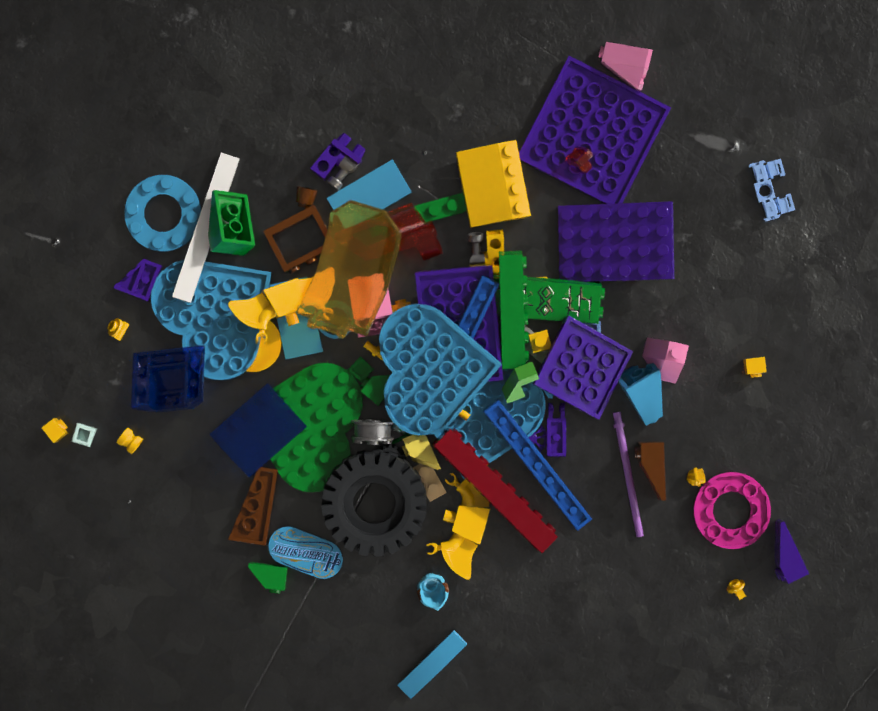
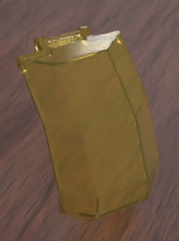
[297,200,401,338]

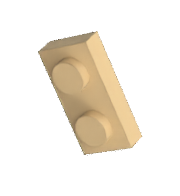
[413,464,447,502]

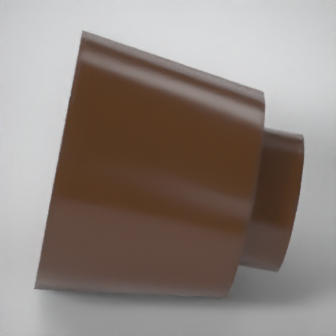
[296,186,318,208]

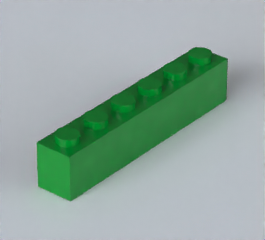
[499,251,529,369]

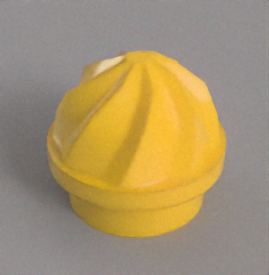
[687,467,706,487]

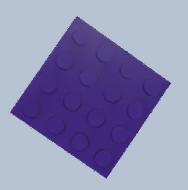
[532,315,633,420]

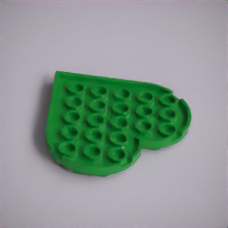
[239,363,363,492]

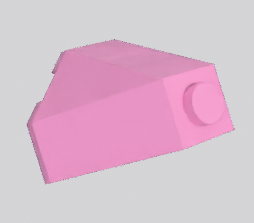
[598,42,653,92]
[643,338,689,384]

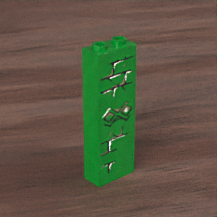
[493,275,605,324]

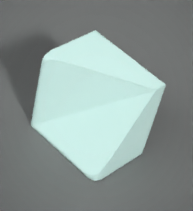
[71,423,97,447]

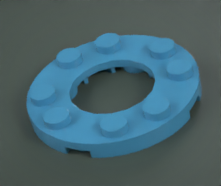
[125,175,202,252]

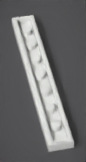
[172,153,240,303]

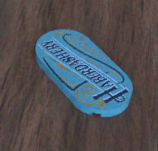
[268,526,343,579]

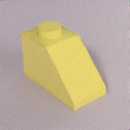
[402,435,441,470]

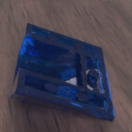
[131,345,205,413]

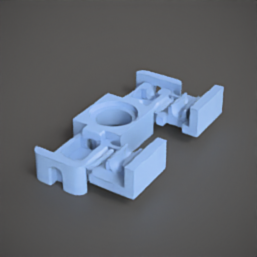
[749,159,795,221]

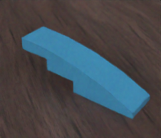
[397,630,468,699]

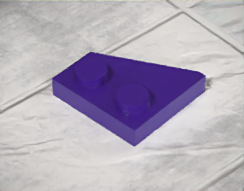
[114,259,162,302]

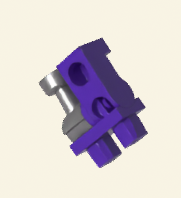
[310,133,366,191]

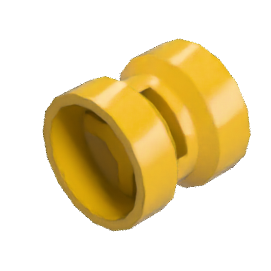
[116,428,143,454]

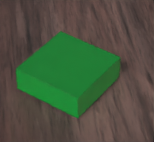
[348,356,374,383]

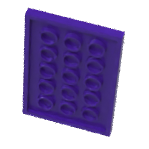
[558,201,674,282]
[415,265,503,382]

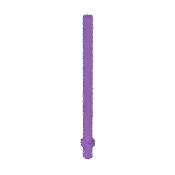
[613,412,644,537]

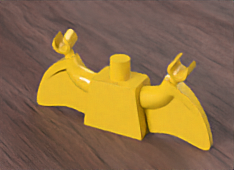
[228,267,335,345]
[426,473,490,580]

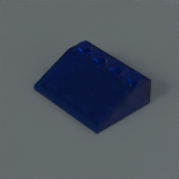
[209,383,307,477]

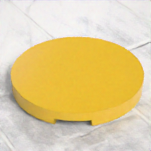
[247,321,282,372]

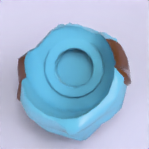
[417,573,449,611]

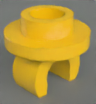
[727,579,746,600]

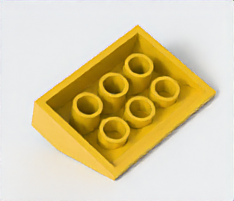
[456,140,531,228]

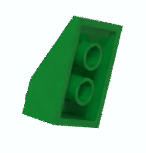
[208,190,255,256]

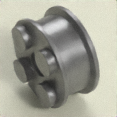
[351,419,394,445]

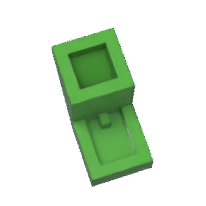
[502,362,539,404]

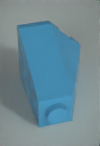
[618,363,663,426]

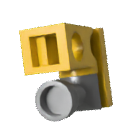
[468,229,504,275]

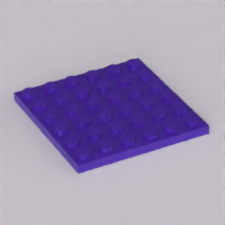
[519,56,671,204]

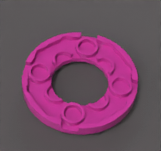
[693,472,771,549]

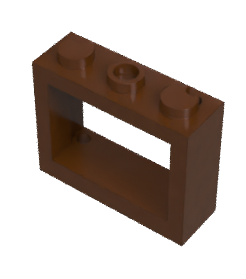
[263,205,336,274]

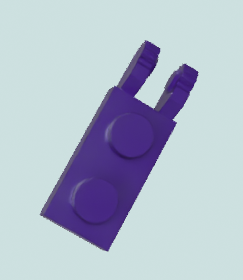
[547,403,566,457]

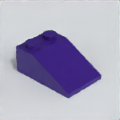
[774,519,809,584]

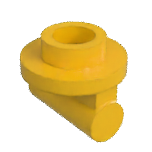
[107,318,129,341]

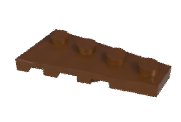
[228,467,278,546]

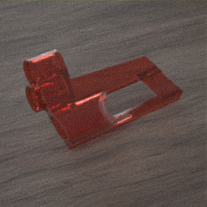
[333,203,443,261]

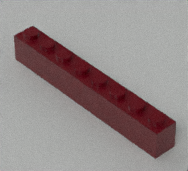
[431,428,558,553]

